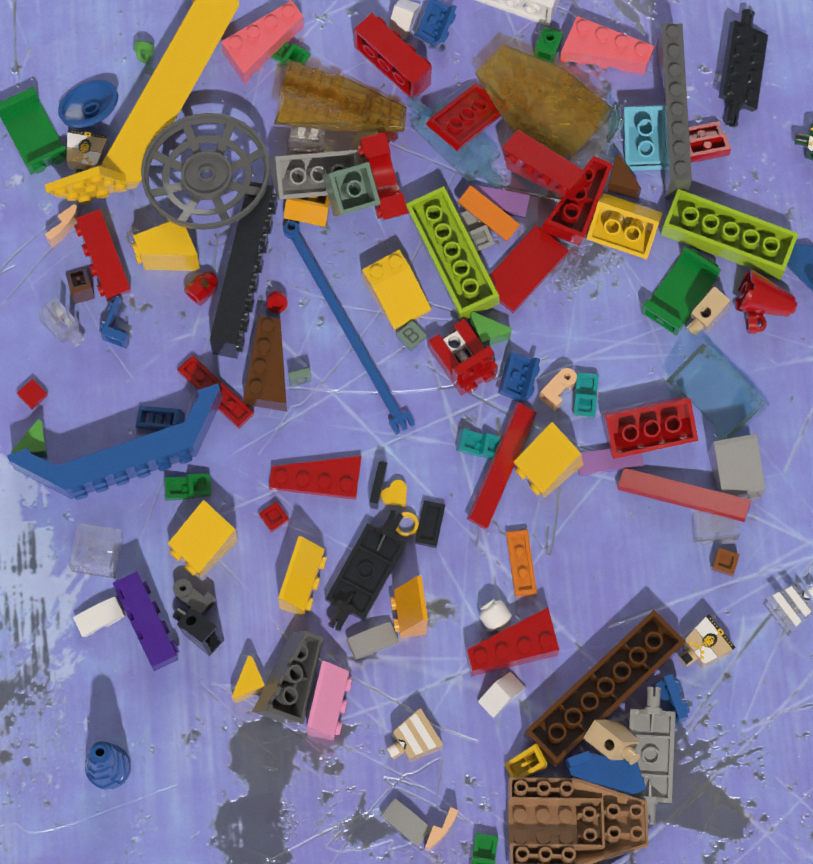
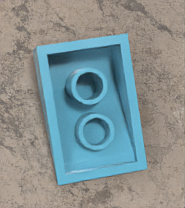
[623,105,666,171]

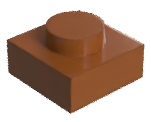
[712,548,740,577]

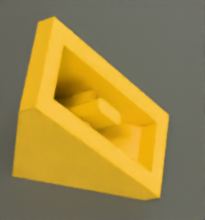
[231,655,265,703]
[504,744,547,778]

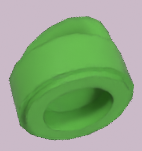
[133,41,155,63]

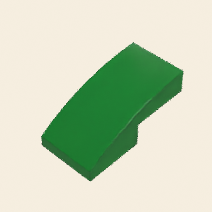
[270,42,311,71]
[163,473,211,501]
[472,833,498,864]

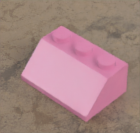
[307,661,353,741]

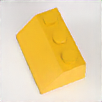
[587,193,663,259]
[278,536,328,616]

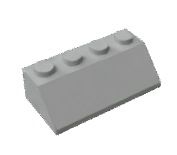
[269,150,359,200]

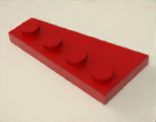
[269,456,362,500]

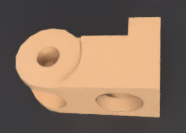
[539,368,577,412]

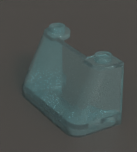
[666,343,770,440]

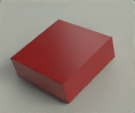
[17,379,48,410]
[258,501,289,533]

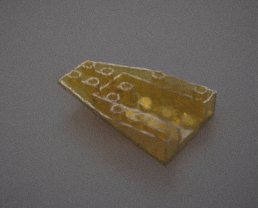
[475,44,612,161]
[274,61,407,132]

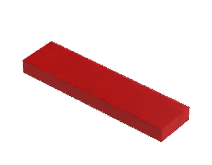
[177,355,254,429]

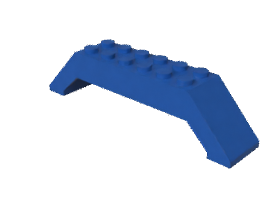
[7,384,223,500]

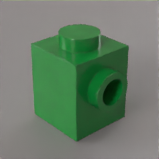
[534,27,563,63]

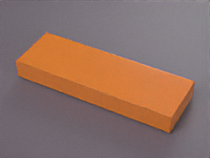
[457,185,520,242]
[506,529,537,597]

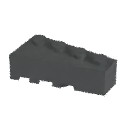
[252,630,324,725]

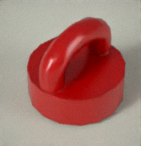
[266,291,288,313]
[745,313,767,334]

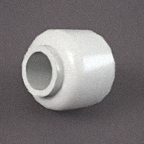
[479,599,512,632]

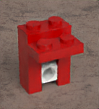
[428,319,498,395]

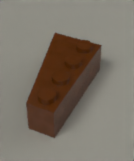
[243,316,287,412]

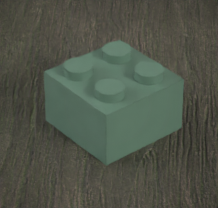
[322,162,380,216]

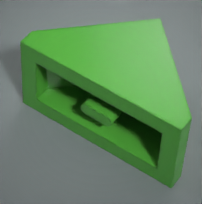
[470,312,512,348]
[11,419,48,458]

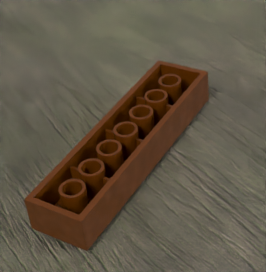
[524,610,686,768]

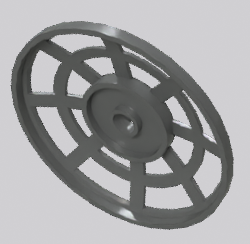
[141,113,270,230]

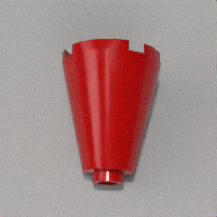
[735,270,797,317]

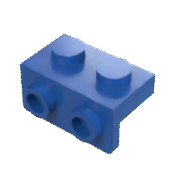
[414,0,457,47]
[498,352,540,402]
[650,674,690,724]

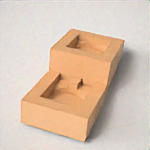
[45,204,80,248]
[425,807,459,851]

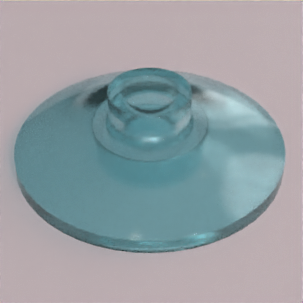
[606,101,624,143]

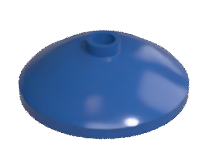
[58,80,119,128]

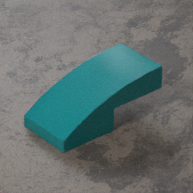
[573,372,599,417]
[456,429,501,459]

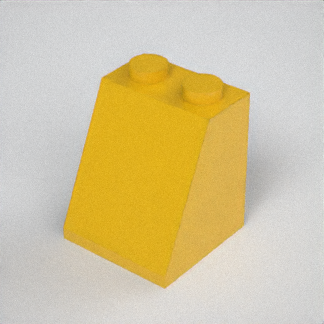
[131,218,200,271]
[514,422,584,498]
[168,500,238,578]

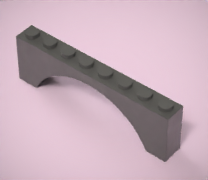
[656,24,692,200]

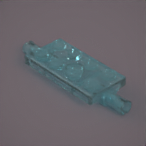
[407,95,504,189]

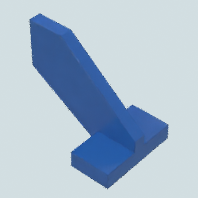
[787,243,813,292]
[564,751,647,796]

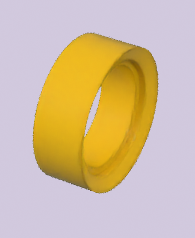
[396,512,418,538]

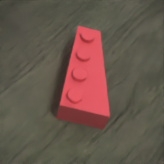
[221,0,304,84]
[560,16,655,74]

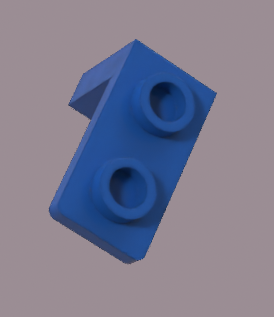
[99,296,130,349]

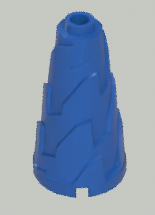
[85,741,131,790]

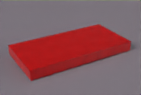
[426,83,507,152]
[489,225,569,313]

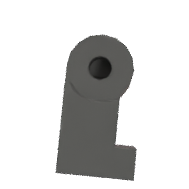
[173,579,216,616]

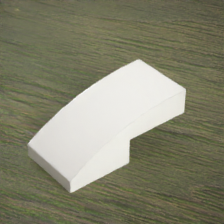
[73,596,126,637]

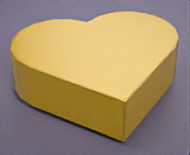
[381,480,407,507]

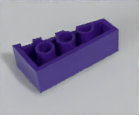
[113,571,179,671]

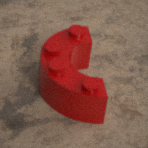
[357,132,409,221]

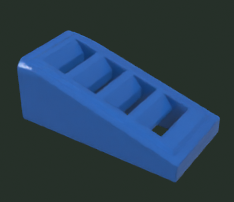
[135,406,185,431]

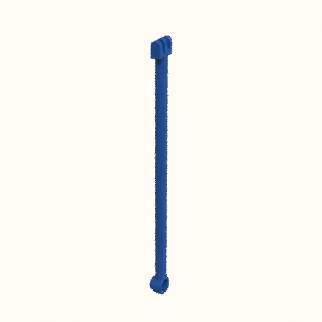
[283,220,415,435]

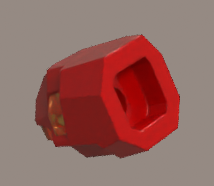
[184,271,218,306]

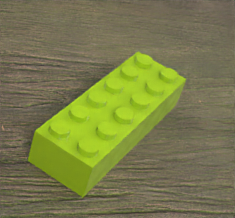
[406,187,500,321]
[661,189,799,280]

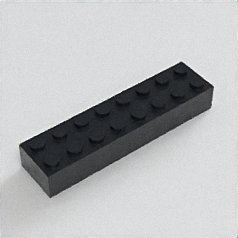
[210,181,278,359]

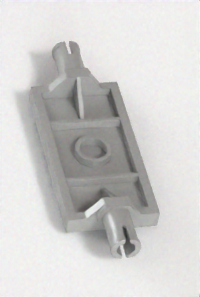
[629,687,675,825]

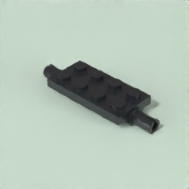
[718,9,768,127]
[325,510,406,632]

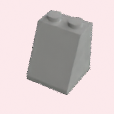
[708,434,766,501]

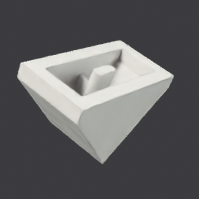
[388,0,420,41]
[478,672,526,718]

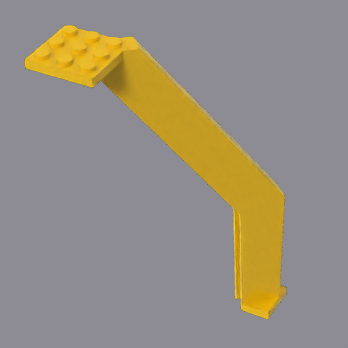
[45,0,239,205]

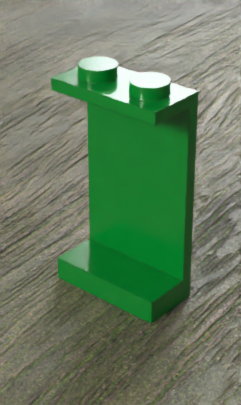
[0,87,67,175]
[641,246,721,336]

